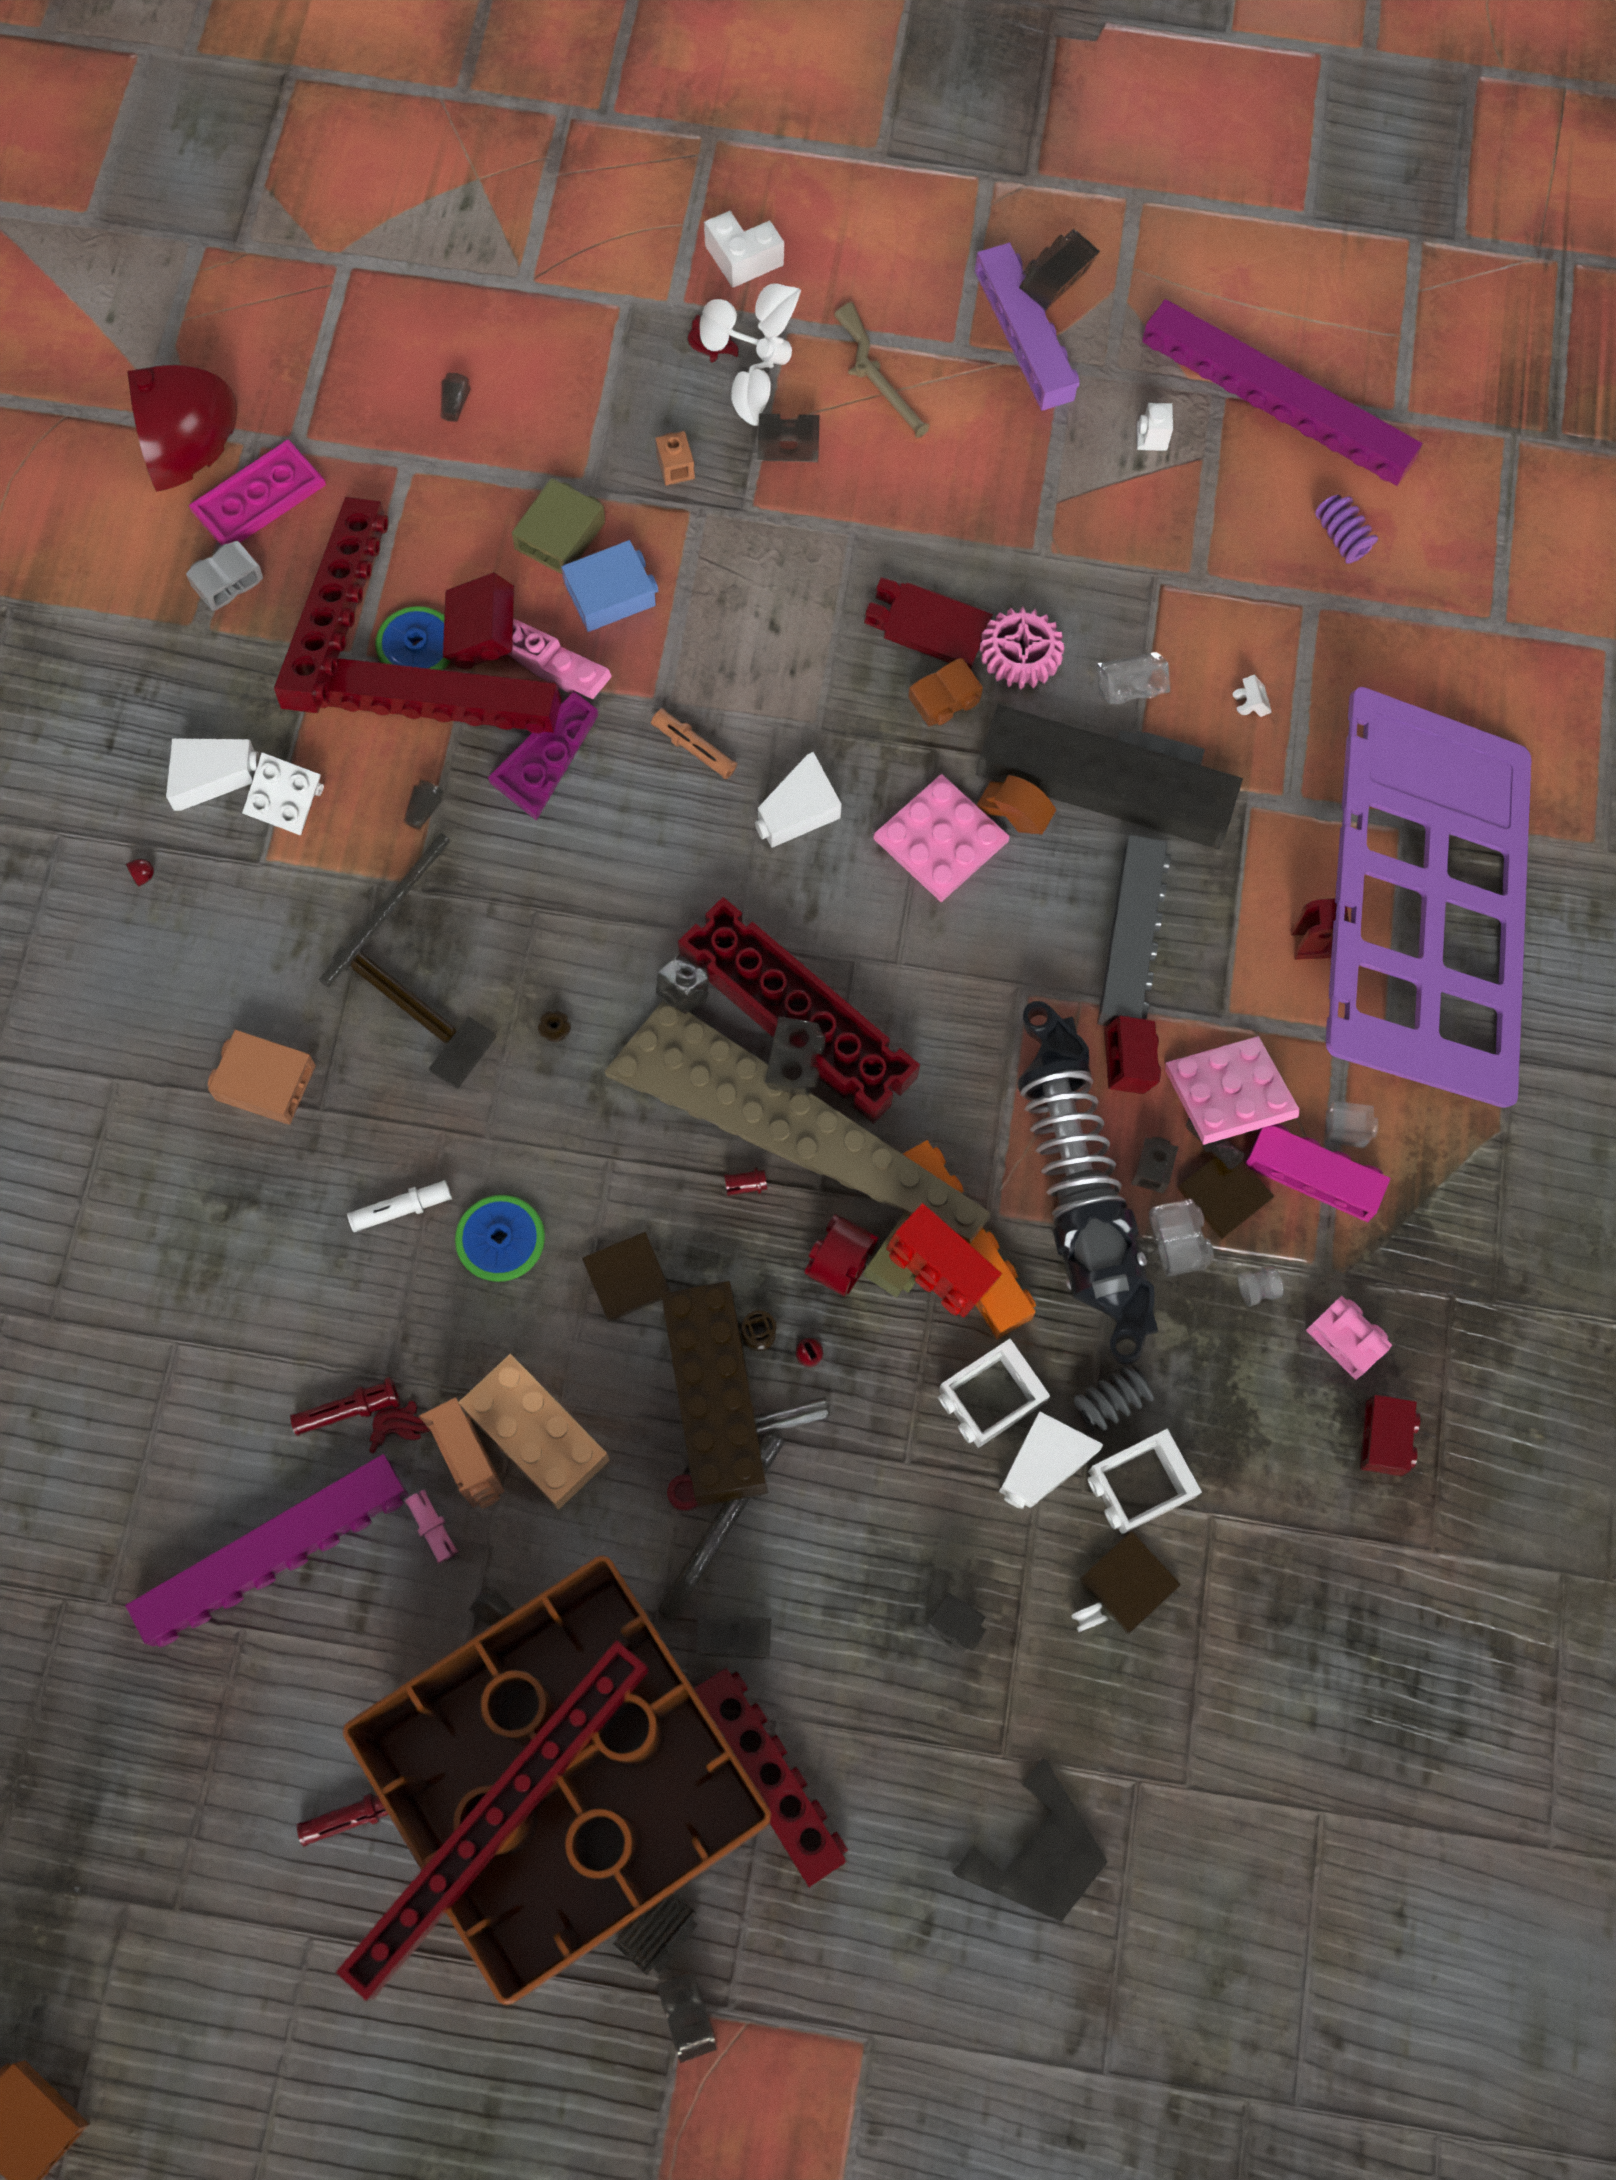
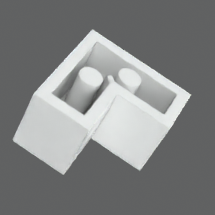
[704,211,784,288]

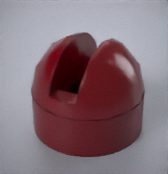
[126,858,154,887]
[796,1338,823,1367]

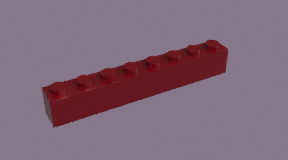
[320,658,561,733]

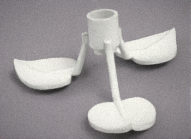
[700,283,801,426]

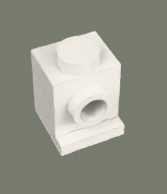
[1137,403,1173,451]

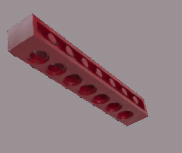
[274,497,389,714]

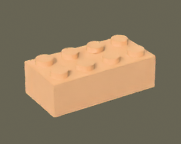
[459,1354,610,1510]

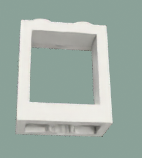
[938,1339,1050,1448]
[1088,1429,1202,1534]

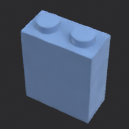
[561,540,658,632]

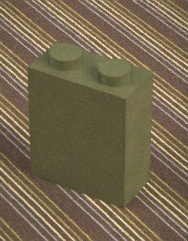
[511,478,605,574]

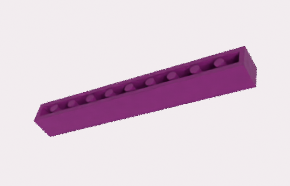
[1142,299,1423,486]

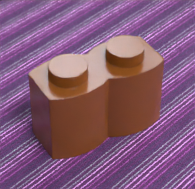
[908,658,983,727]

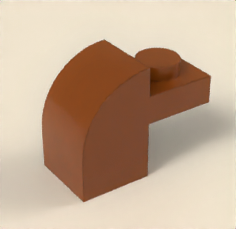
[976,775,1057,835]

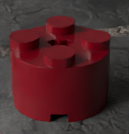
[804,1214,879,1297]

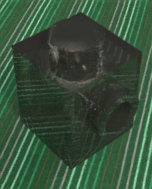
[1131,1137,1178,1194]

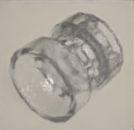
[1238,1265,1283,1307]

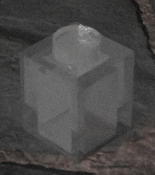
[1324,1101,1378,1148]

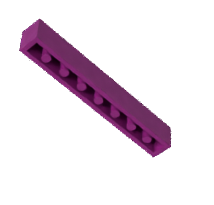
[125,1454,409,1648]

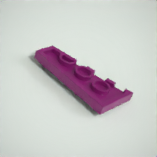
[488,691,598,821]

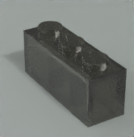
[1019,229,1100,310]

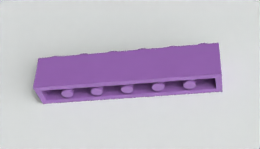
[975,243,1080,411]

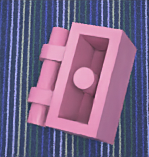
[1306,1295,1392,1380]

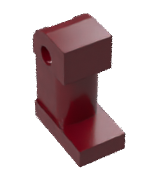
[1291,898,1349,960]

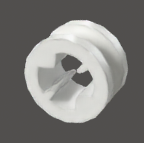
[1071,1603,1108,1632]

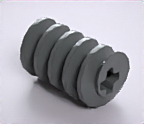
[1074,1365,1154,1432]

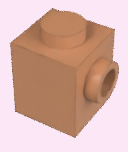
[655,431,695,486]

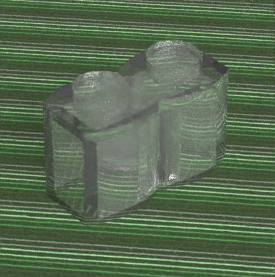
[1149,1199,1214,1277]

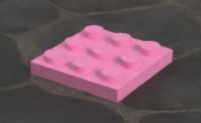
[873,774,1010,902]
[1165,1036,1299,1145]

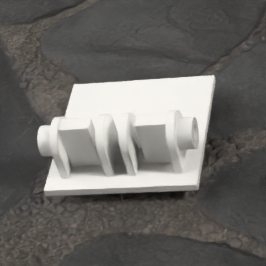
[242,752,324,835]

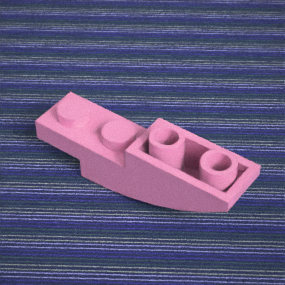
[508,618,612,699]

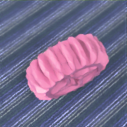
[980,607,1064,690]

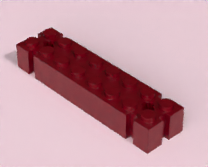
[678,897,920,1124]

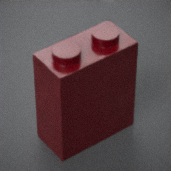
[443,572,514,670]

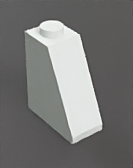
[166,739,260,811]
[755,752,841,848]
[999,1411,1103,1509]

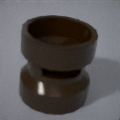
[742,1310,776,1351]

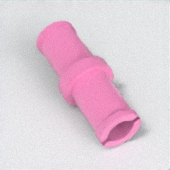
[405,1490,459,1564]

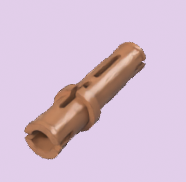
[651,708,737,779]

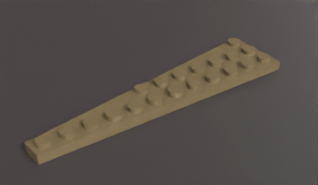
[604,997,990,1244]

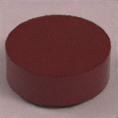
[667,1474,698,1512]

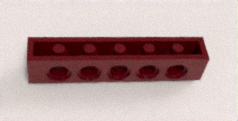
[694,1667,848,1888]

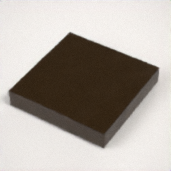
[1177,1145,1274,1239]
[582,1232,671,1322]
[1079,1531,1181,1634]

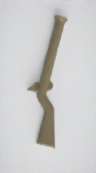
[834,302,930,438]

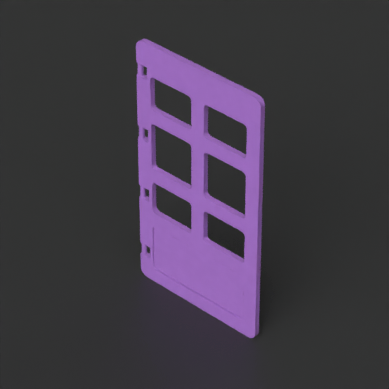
[1325,687,1531,1108]

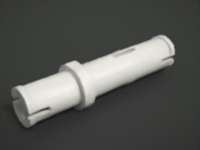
[347,1180,452,1232]

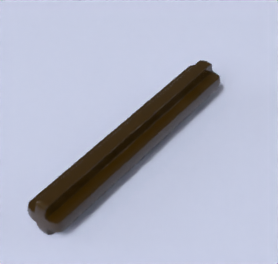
[350,953,457,1043]

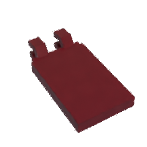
[864,577,993,669]

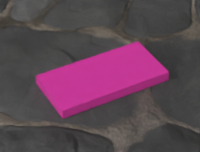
[189,439,326,546]

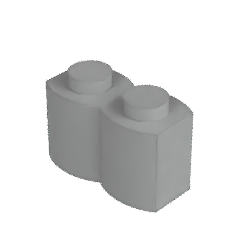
[186,541,263,611]

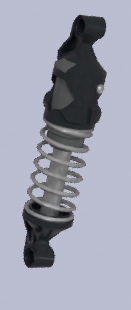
[1017,1001,1158,1365]

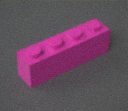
[1245,1124,1391,1222]

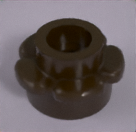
[538,1011,571,1042]

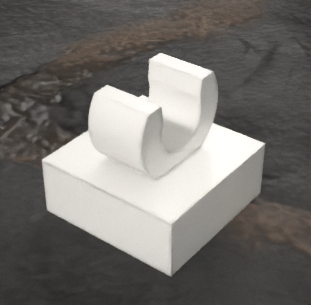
[1232,675,1272,717]

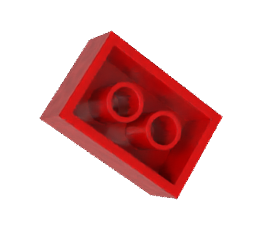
[886,1203,1002,1318]

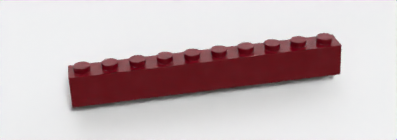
[335,1640,649,2001]

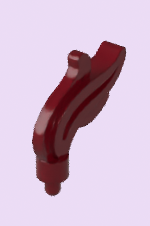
[688,315,739,362]
[369,1401,430,1453]

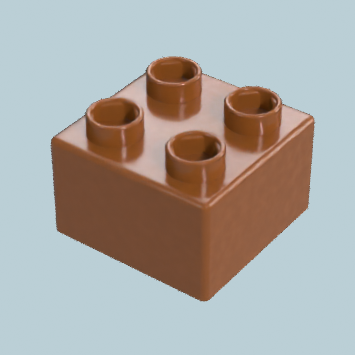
[343,1555,771,2005]

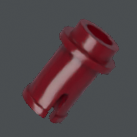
[724,1167,768,1197]

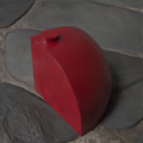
[127,365,237,492]

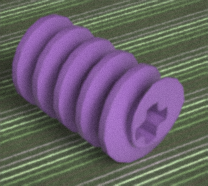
[1315,495,1378,564]

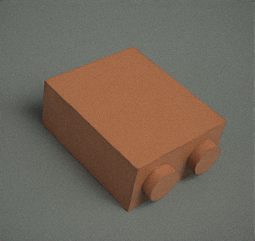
[208,1030,316,1125]

